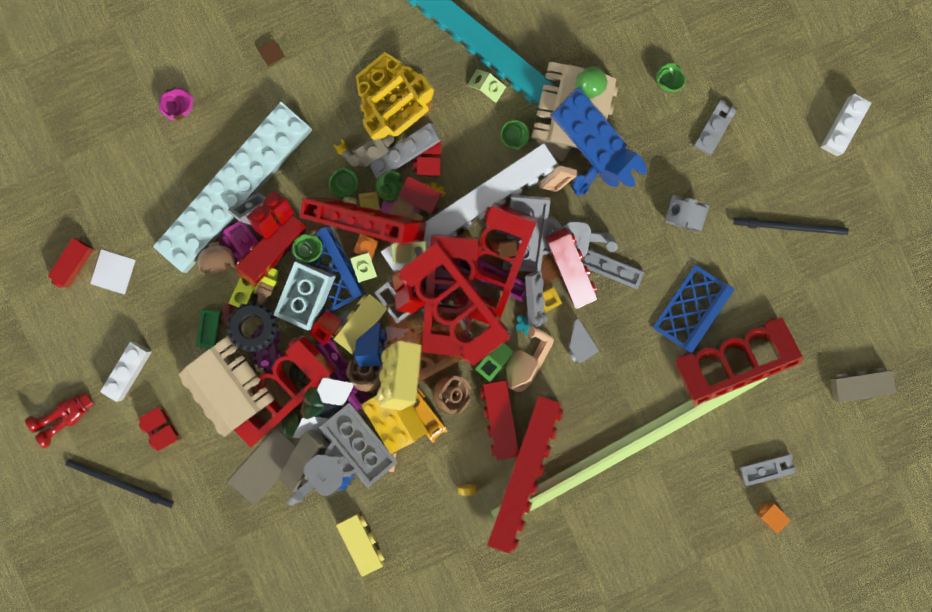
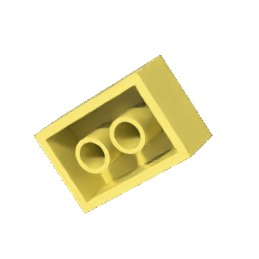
[377,341,421,410]

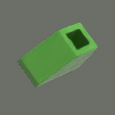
[475,343,514,382]

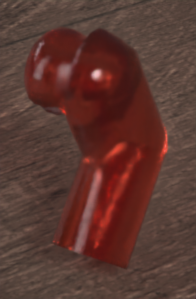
[221,303,234,329]

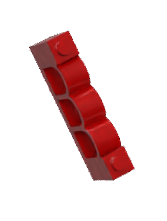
[299,197,427,244]
[453,202,538,325]
[421,234,482,356]
[399,241,511,365]
[675,317,803,407]
[234,335,335,448]

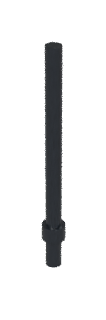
[733,217,849,235]
[65,459,175,509]

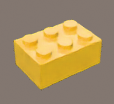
[361,395,428,454]

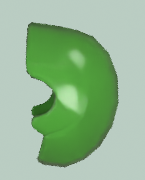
[655,63,687,92]
[575,66,608,99]
[500,120,530,149]
[329,168,359,197]
[375,170,403,202]
[292,234,323,263]

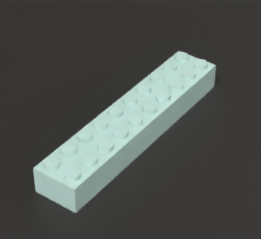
[153,102,312,273]

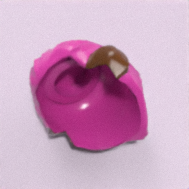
[158,87,194,120]

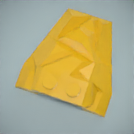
[355,52,434,140]

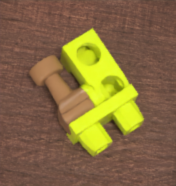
[229,268,279,308]

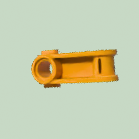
[412,388,448,443]

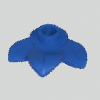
[572,165,598,196]

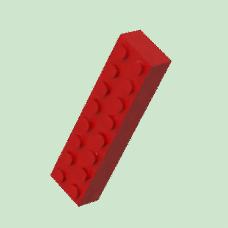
[487,396,564,554]

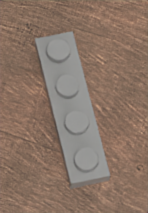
[370,123,441,179]

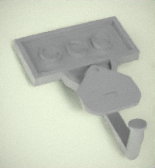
[502,195,618,272]
[287,403,398,506]

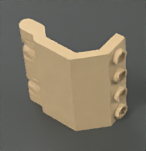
[531,62,619,148]
[179,336,275,437]

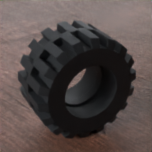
[226,302,278,352]

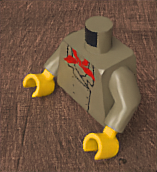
[334,134,394,167]

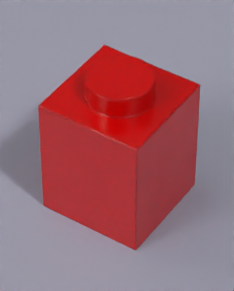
[310,310,342,345]

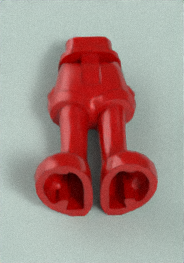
[25,392,94,449]

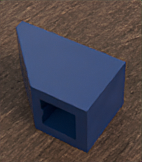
[354,322,387,367]

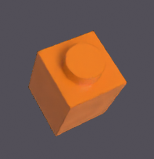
[353,234,380,260]
[757,501,791,534]

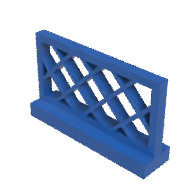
[289,226,366,314]
[653,265,735,354]

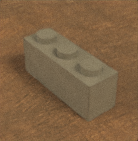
[830,367,897,402]
[278,431,330,493]

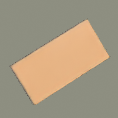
[540,166,577,192]

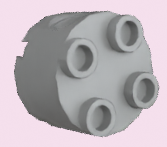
[665,195,709,232]

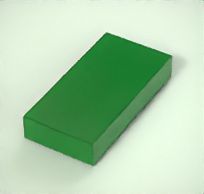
[196,309,222,348]

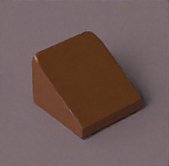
[490,238,517,258]

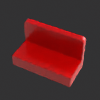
[398,177,442,215]

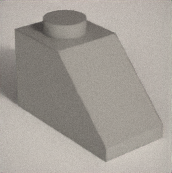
[228,192,266,225]
[567,319,599,364]

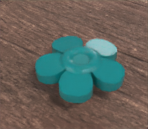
[516,314,530,335]

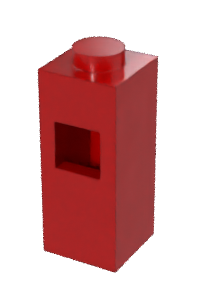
[47,238,94,288]

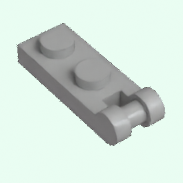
[694,99,738,155]
[525,271,548,328]
[740,453,797,486]

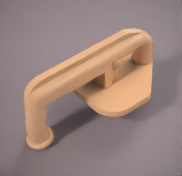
[506,326,554,392]

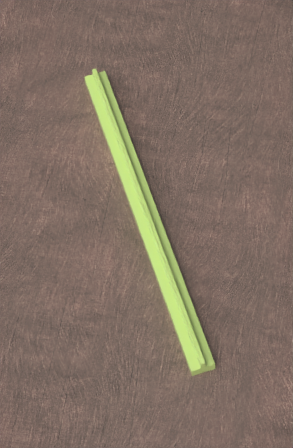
[491,363,767,521]

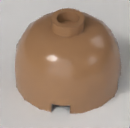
[198,242,237,274]
[346,359,383,392]
[433,375,471,414]

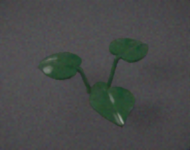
[282,361,326,438]

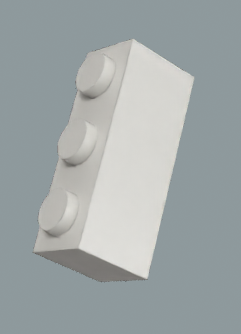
[820,94,871,156]
[100,342,152,402]

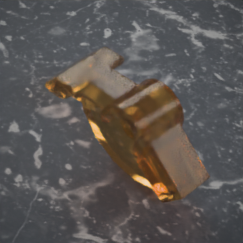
[540,259,560,290]

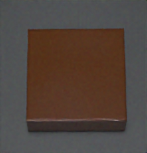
[258,40,285,67]

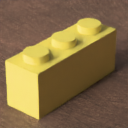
[334,294,389,354]
[336,512,385,577]

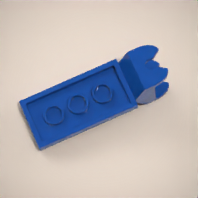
[550,88,647,187]

